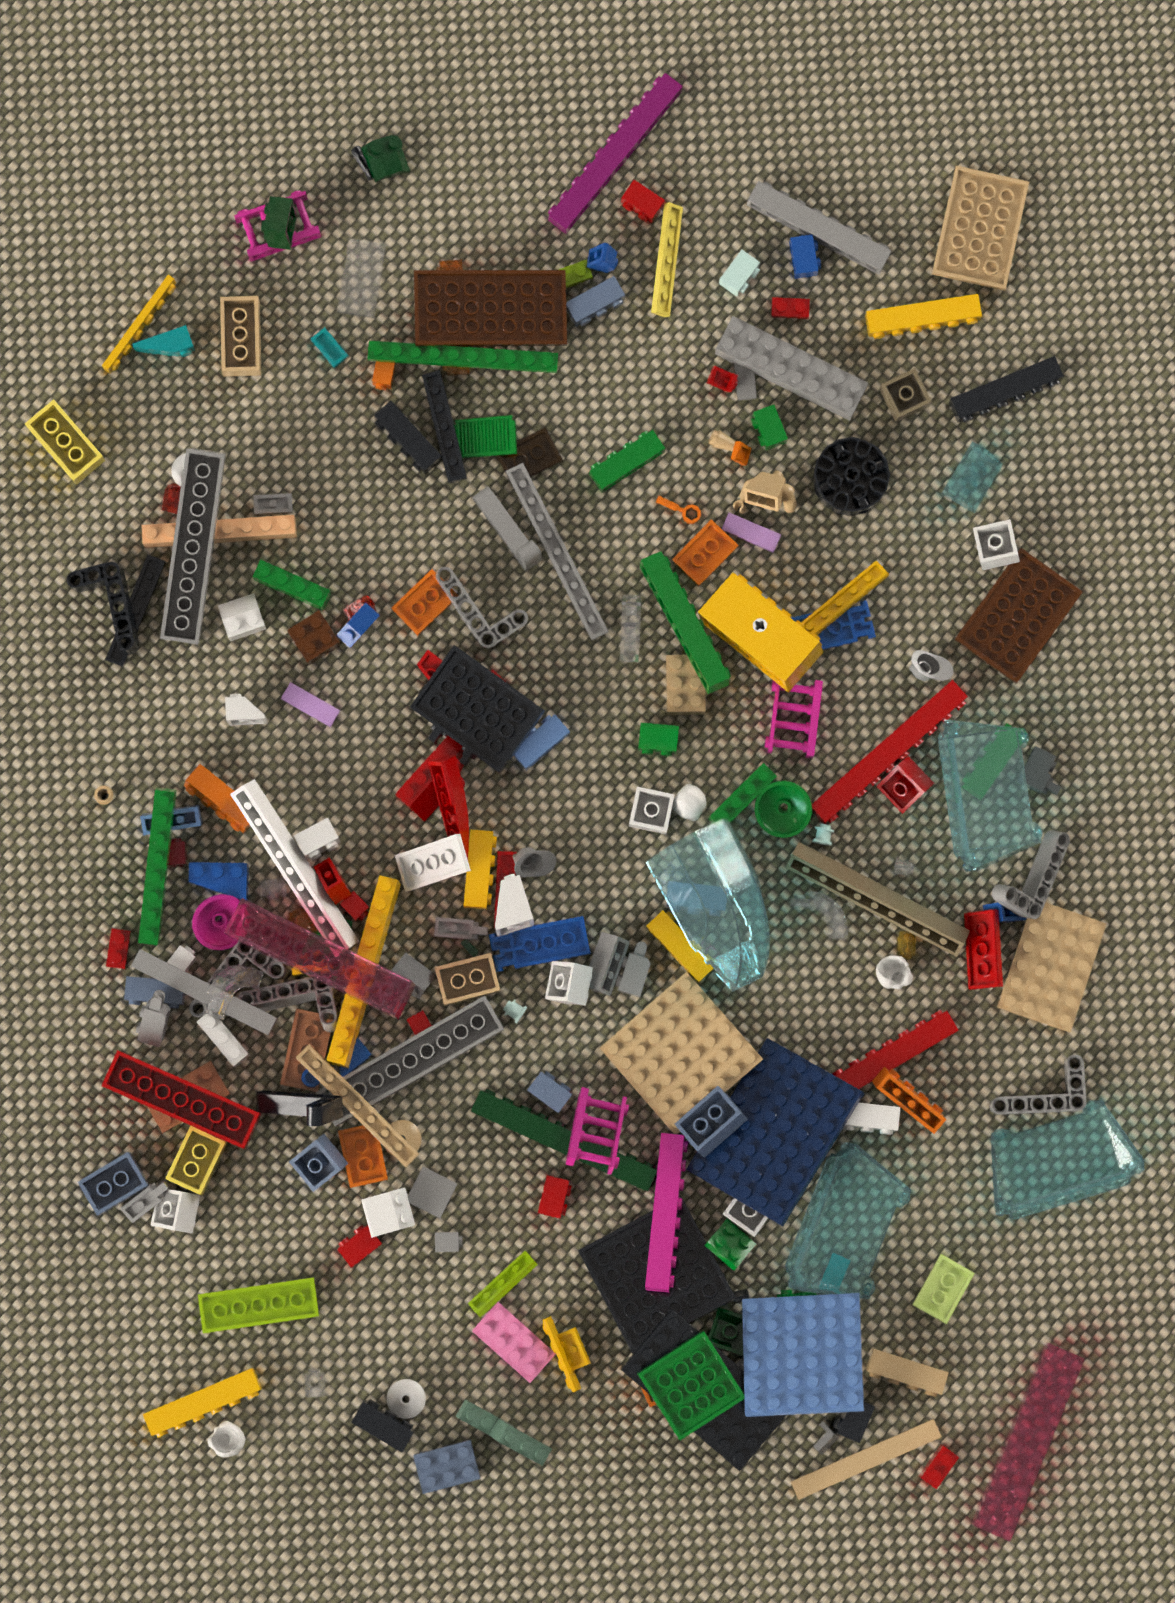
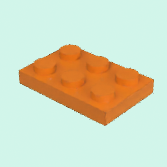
[672,519,739,587]
[391,569,459,636]
[338,1125,388,1188]

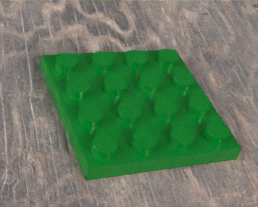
[637,1330,745,1440]

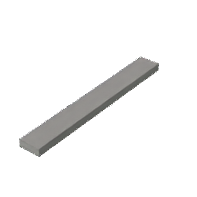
[131,949,278,1036]

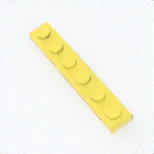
[651,202,683,317]

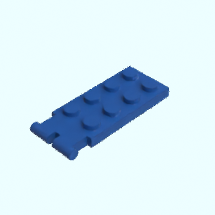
[791,600,876,650]
[489,916,591,972]

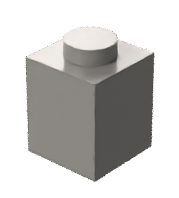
[435,1232,463,1252]

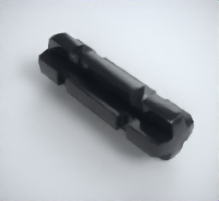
[351,145,374,181]

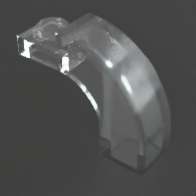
[620,595,641,662]
[790,891,848,940]
[206,965,264,1020]

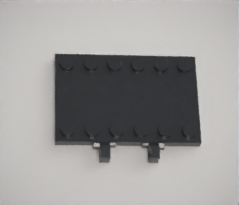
[410,645,545,773]

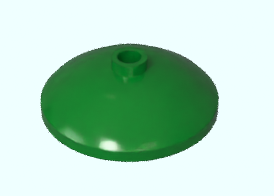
[754,781,812,838]

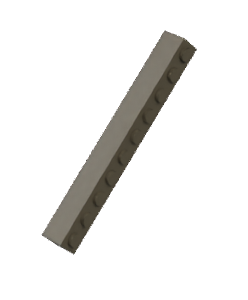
[785,842,970,957]

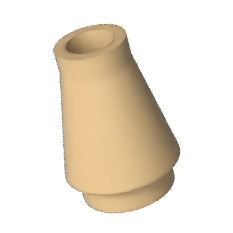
[708,430,735,452]
[94,786,113,805]

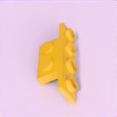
[542,1316,591,1393]

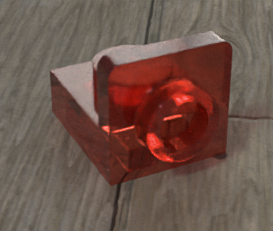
[161,483,181,514]
[343,595,377,620]

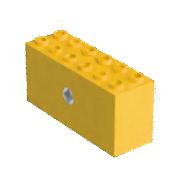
[698,573,823,692]

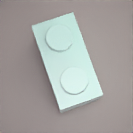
[719,249,760,296]

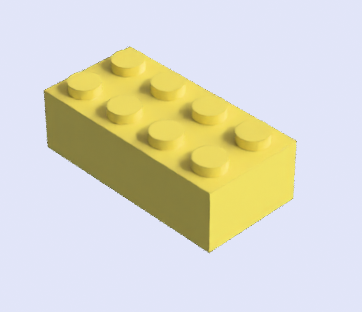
[25,399,105,485]

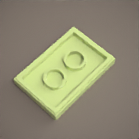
[912,1254,975,1324]

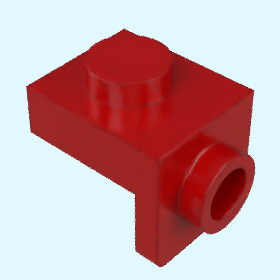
[706,366,738,392]

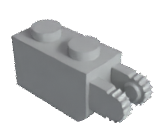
[615,941,651,998]
[136,990,171,1047]

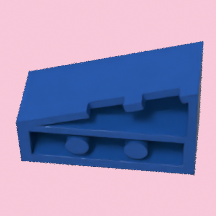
[189,862,249,903]

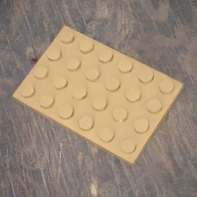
[932,165,1029,291]
[997,903,1107,1033]

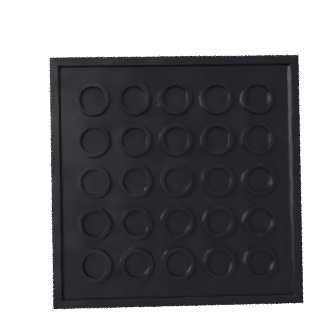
[578,1195,736,1354]

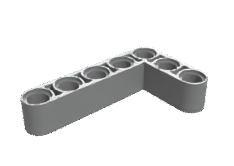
[472,486,542,571]
[436,567,528,648]
[992,830,1070,919]
[189,938,286,1018]
[238,974,338,1032]
[989,1055,1086,1115]

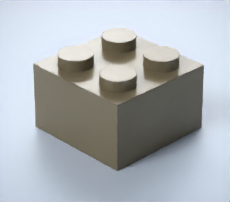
[879,368,932,422]

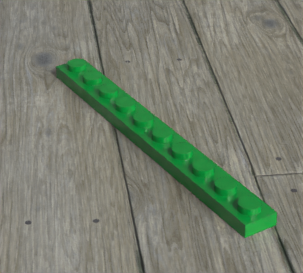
[367,340,558,373]

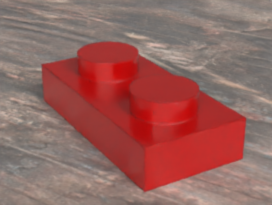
[771,297,810,319]
[106,928,131,970]

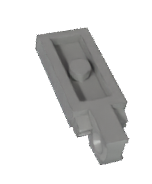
[434,917,488,940]
[120,1179,171,1223]

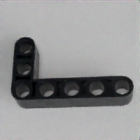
[67,561,139,655]
[256,1090,343,1127]

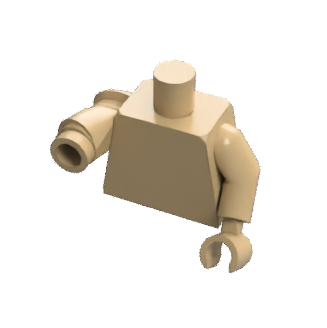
[733,470,797,514]

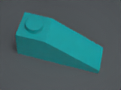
[132,325,195,357]

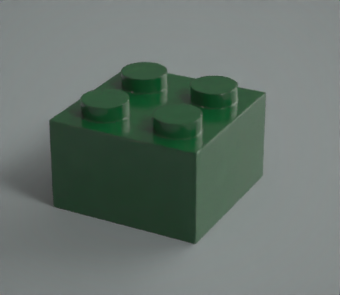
[261,196,297,250]

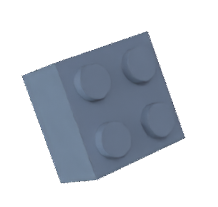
[289,1134,348,1192]

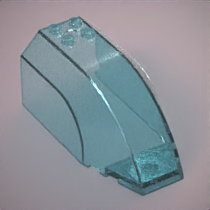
[646,819,770,992]

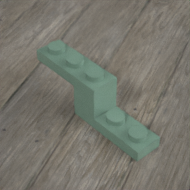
[456,1399,552,1466]

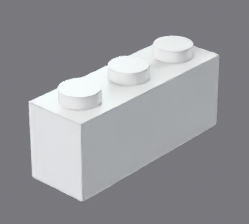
[197,1009,250,1067]

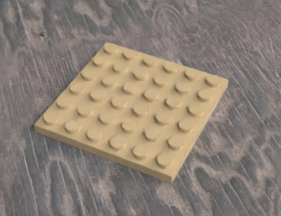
[600,972,763,1134]

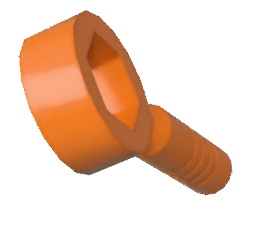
[656,496,701,524]

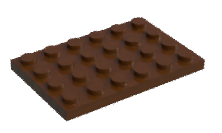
[954,548,1083,684]

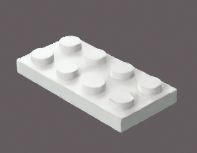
[395,834,471,892]

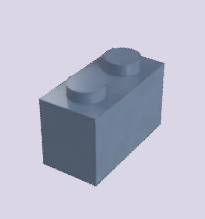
[527,1071,572,1114]

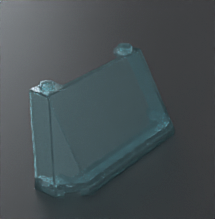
[938,720,1042,872]
[991,1100,1145,1219]
[785,1142,912,1299]

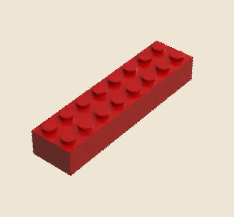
[101,1050,261,1149]

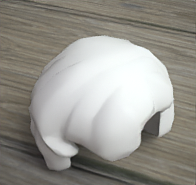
[672,784,706,821]
[876,955,913,990]
[208,1421,246,1457]

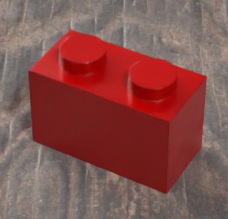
[621,180,665,223]
[313,857,352,905]
[538,1175,572,1219]
[337,1225,383,1268]
[919,1445,959,1489]

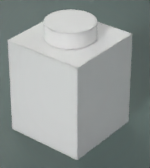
[167,945,197,972]

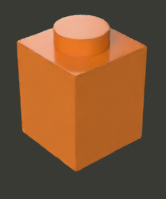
[372,361,396,390]

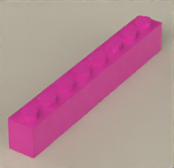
[645,1133,688,1292]

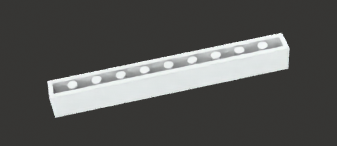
[230,779,359,957]

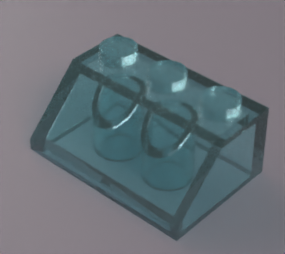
[942,441,1003,513]

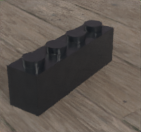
[374,401,442,474]

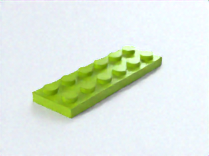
[198,1277,319,1333]

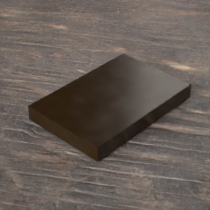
[497,427,563,487]

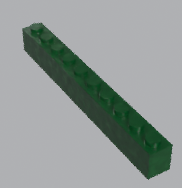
[471,1089,657,1192]

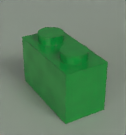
[750,404,788,451]

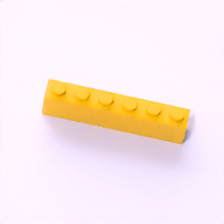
[865,294,982,339]
[143,1368,262,1438]

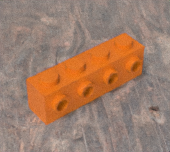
[184,764,250,834]
[872,1067,947,1134]

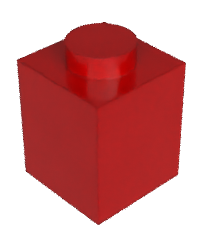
[340,891,370,922]

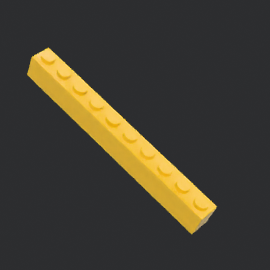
[327,875,401,1069]

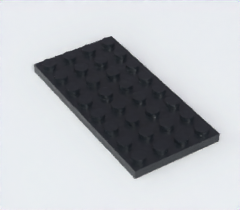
[621,1309,787,1471]

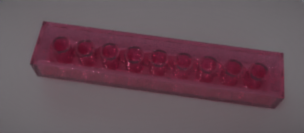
[224,898,416,1020]
[971,1343,1085,1541]

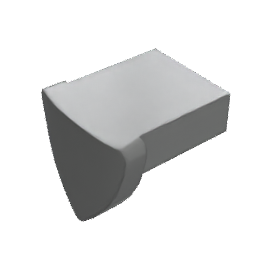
[813,1421,839,1455]

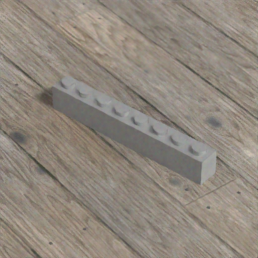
[747,181,891,275]

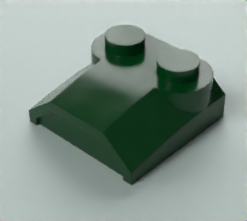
[361,135,410,183]
[708,1308,743,1357]

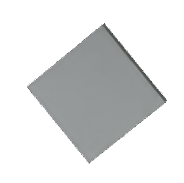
[408,1166,458,1218]

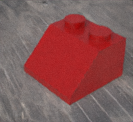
[876,756,935,814]

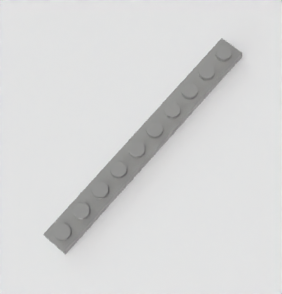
[506,463,609,641]

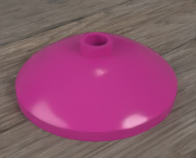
[192,894,250,950]

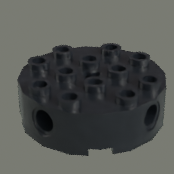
[813,437,890,516]

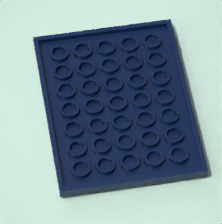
[686,1038,864,1227]

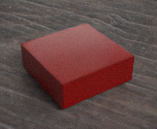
[406,1010,432,1035]

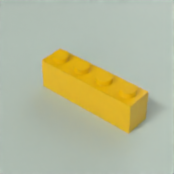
[463,829,497,910]
[646,910,716,983]

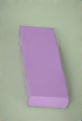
[722,513,781,553]
[281,682,340,728]

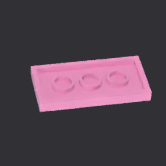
[472,1302,556,1383]

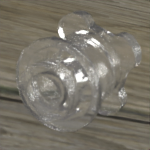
[893,856,914,878]

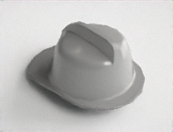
[909,650,954,681]
[513,847,556,877]

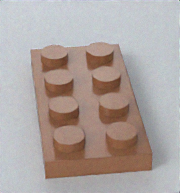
[280,1009,334,1092]
[147,1061,230,1133]

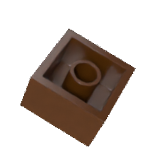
[287,610,341,665]

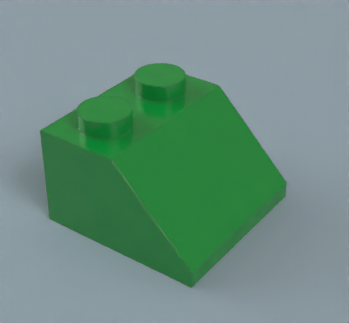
[638,723,679,756]

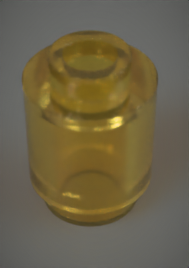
[896,931,916,960]

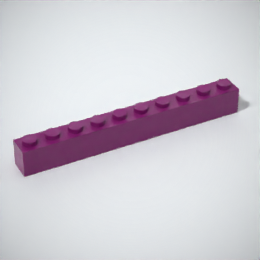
[548,73,683,234]

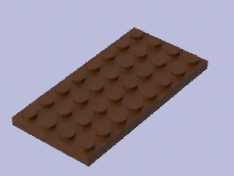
[414,270,567,346]

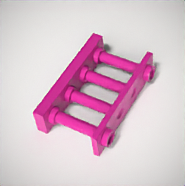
[234,190,321,262]
[764,680,823,759]
[565,1087,629,1175]

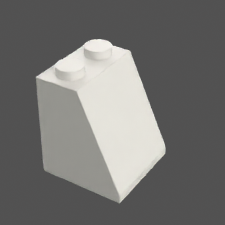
[495,874,534,937]

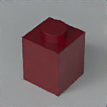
[168,838,187,867]

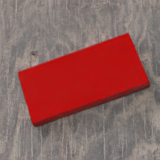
[964,909,1003,990]

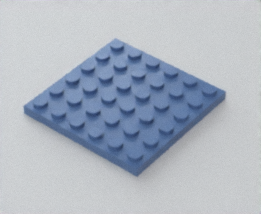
[742,1293,864,1417]

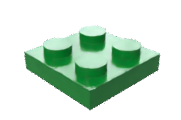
[705,1218,756,1271]

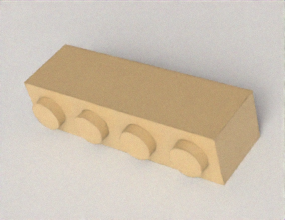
[866,1348,949,1397]

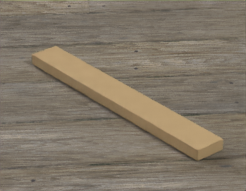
[296,1044,419,1167]
[790,1419,941,1500]

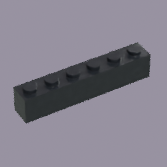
[949,356,1064,423]

